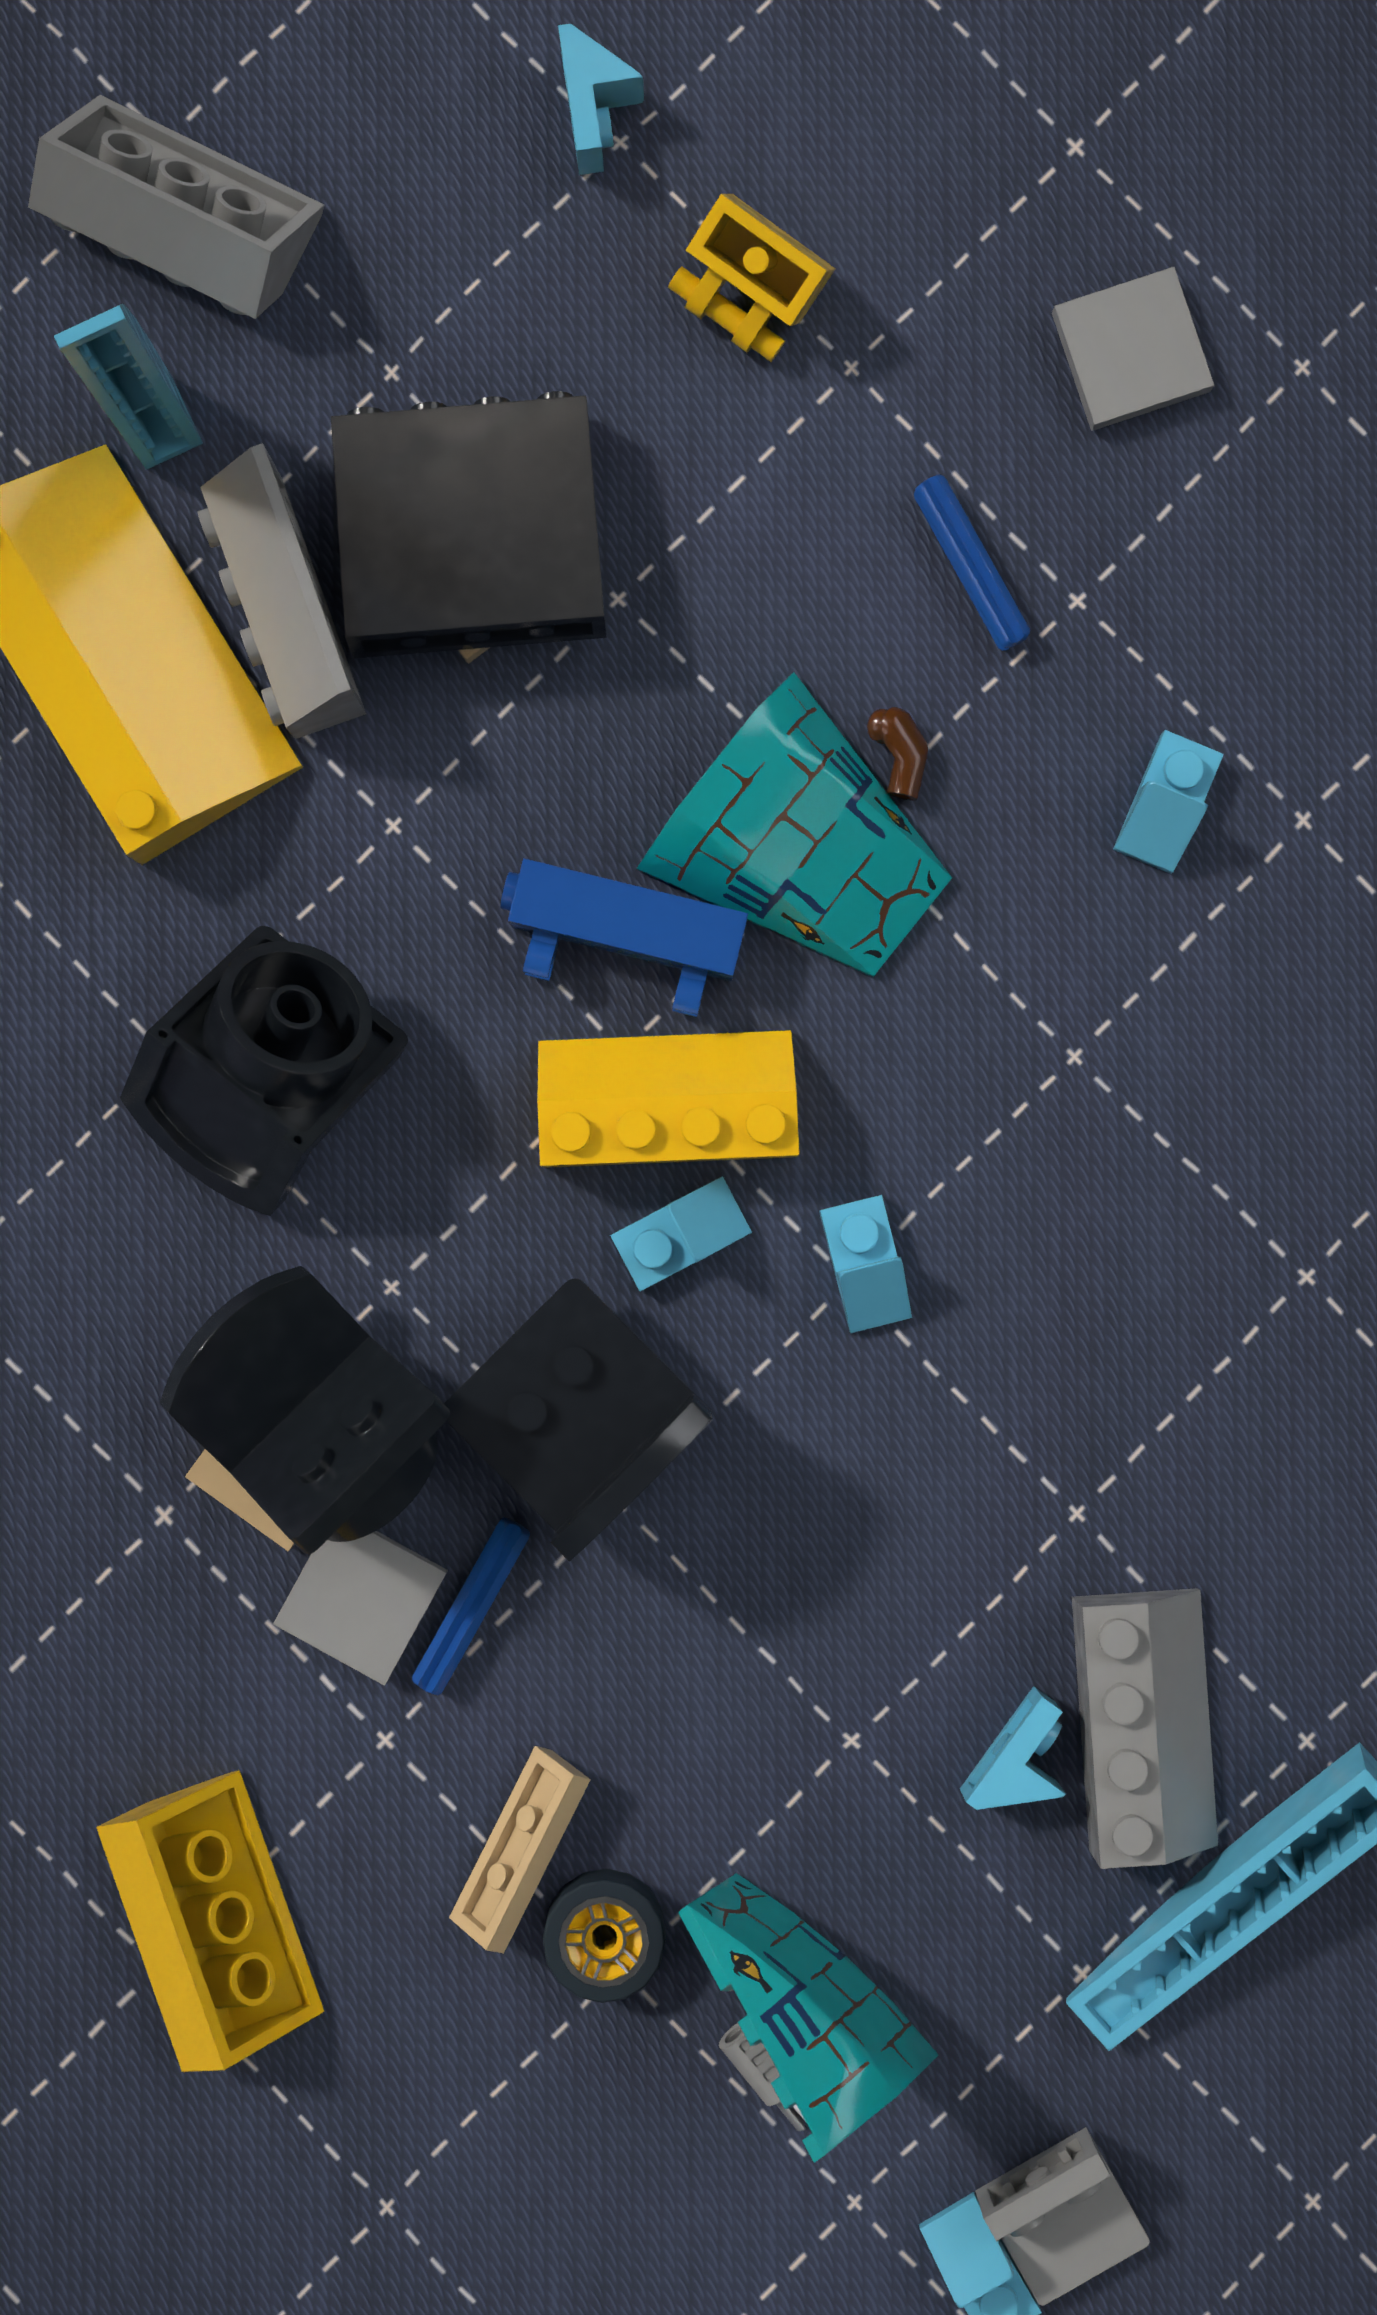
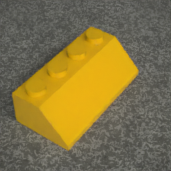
[537,1030,799,1168]
[96,1770,325,2072]

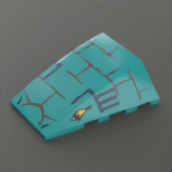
[636,672,952,977]
[678,1873,938,2163]

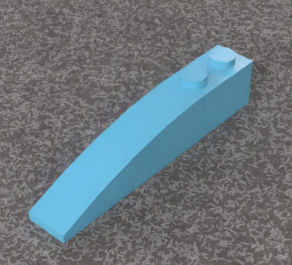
[54,304,203,470]
[1066,1742,1377,2051]

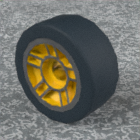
[543,1869,666,2003]

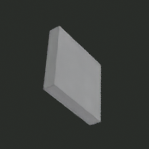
[1052,267,1214,431]
[273,1531,448,1686]

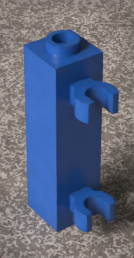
[500,858,748,1017]

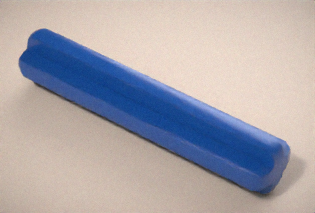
[914,474,1030,651]
[412,1518,530,1695]

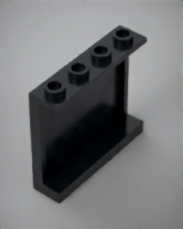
[331,391,607,659]

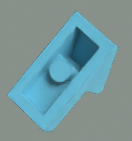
[558,24,644,175]
[1113,730,1224,874]
[610,1176,752,1291]
[819,1195,912,1333]
[960,1686,1066,1810]
[919,2192,1042,2315]

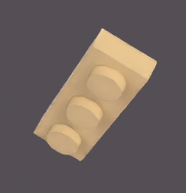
[449,1746,591,1954]

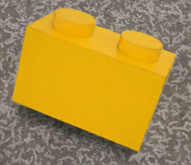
[668,194,835,362]

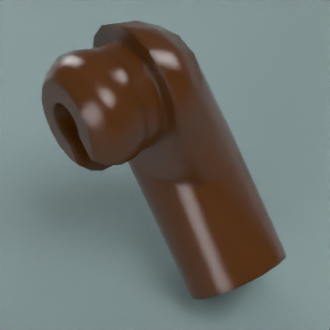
[867,707,928,801]

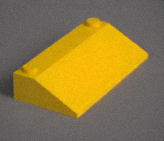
[0,444,303,865]

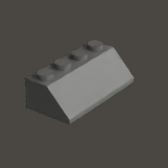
[28,95,324,319]
[197,443,366,739]
[1072,1588,1218,1869]

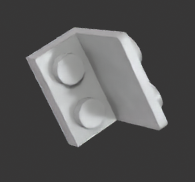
[975,2127,1150,2306]

